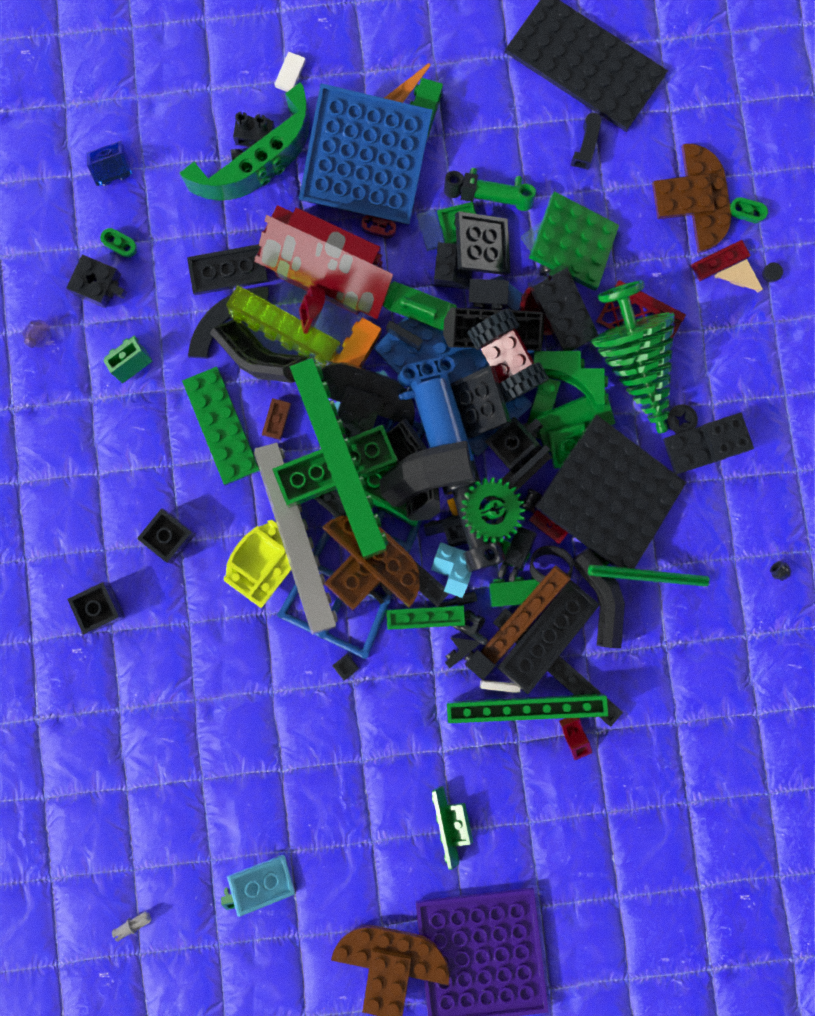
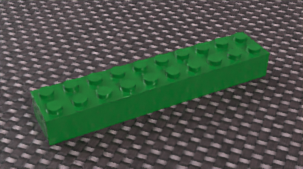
[289,358,389,560]

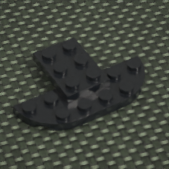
[321,362,415,438]

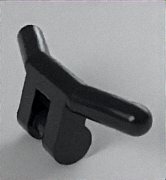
[451,609,488,645]

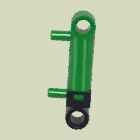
[444,168,536,211]

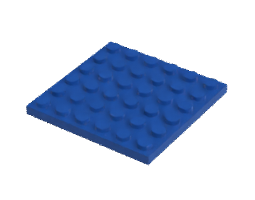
[299,83,432,225]

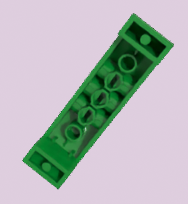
[179,83,310,201]

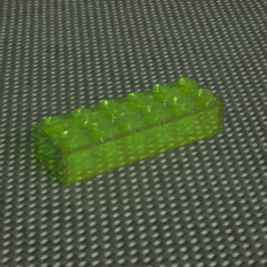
[226,285,340,368]

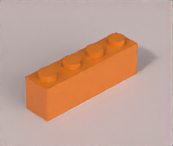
[332,317,382,367]

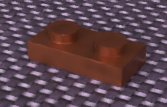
[262,398,291,440]

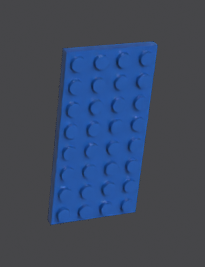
[373,317,533,457]

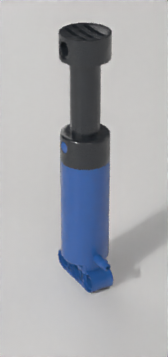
[397,356,507,572]

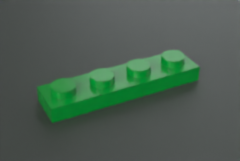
[386,606,465,630]

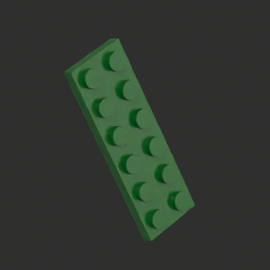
[182,367,260,486]

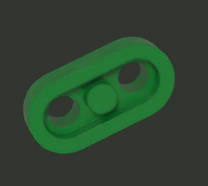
[730,197,768,223]
[100,228,137,258]

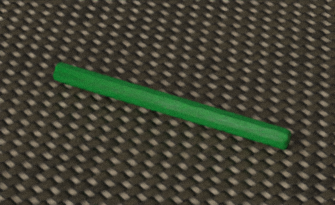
[588,565,710,586]

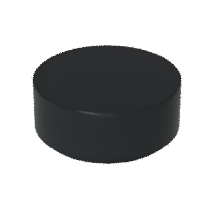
[762,262,783,283]

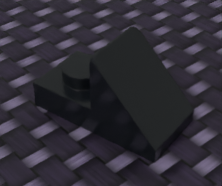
[444,637,480,669]

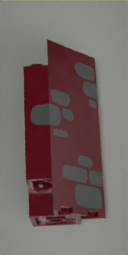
[254,205,393,319]

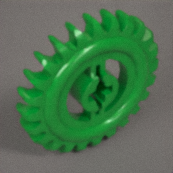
[461,477,526,543]

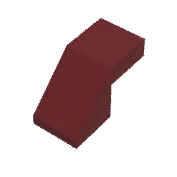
[559,718,592,760]

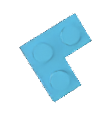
[431,542,472,598]

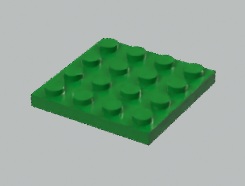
[529,191,619,291]

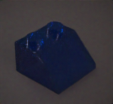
[86,141,132,186]

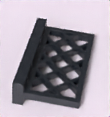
[485,445,552,504]

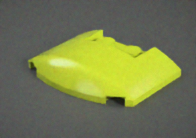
[224,520,291,609]

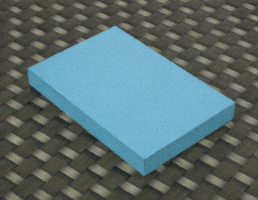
[227,855,295,917]

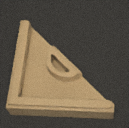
[715,259,763,292]

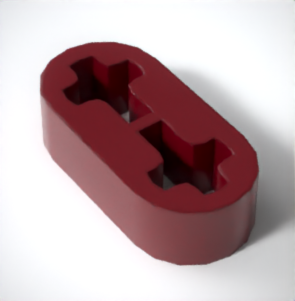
[361,215,396,239]

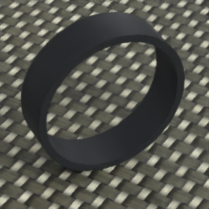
[530,546,574,583]

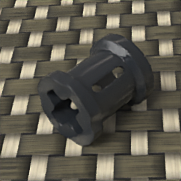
[520,489,542,513]

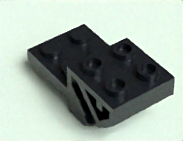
[663,412,754,475]

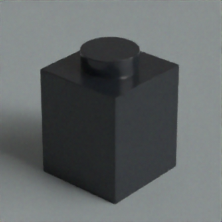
[464,649,495,680]

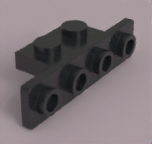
[424,507,499,547]

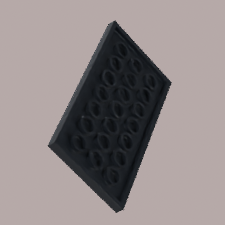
[505,0,668,132]

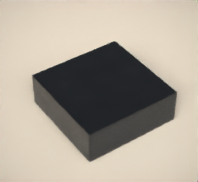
[332,653,359,681]

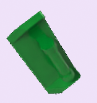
[383,281,457,331]

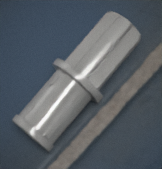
[112,911,151,942]

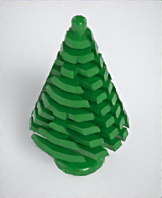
[591,280,675,433]

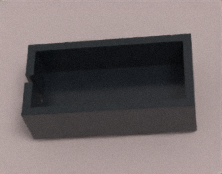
[528,265,599,351]

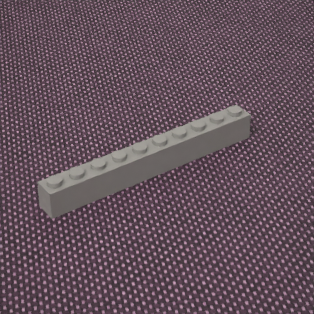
[254,443,338,635]

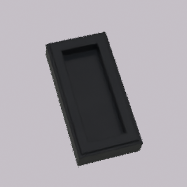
[386,321,423,351]

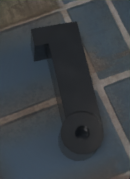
[570,112,601,170]

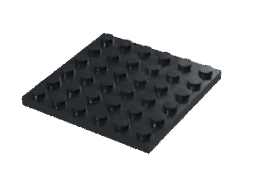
[534,415,687,569]

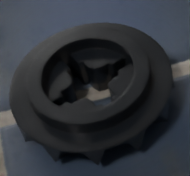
[666,404,698,434]

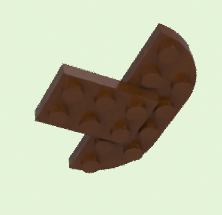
[652,144,731,253]
[323,515,420,611]
[331,925,450,1016]

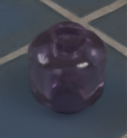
[22,319,51,348]

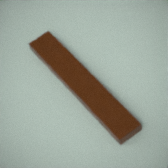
[480,565,571,664]

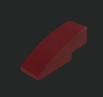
[299,285,325,334]

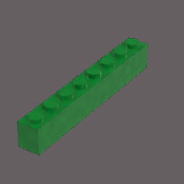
[447,694,608,723]

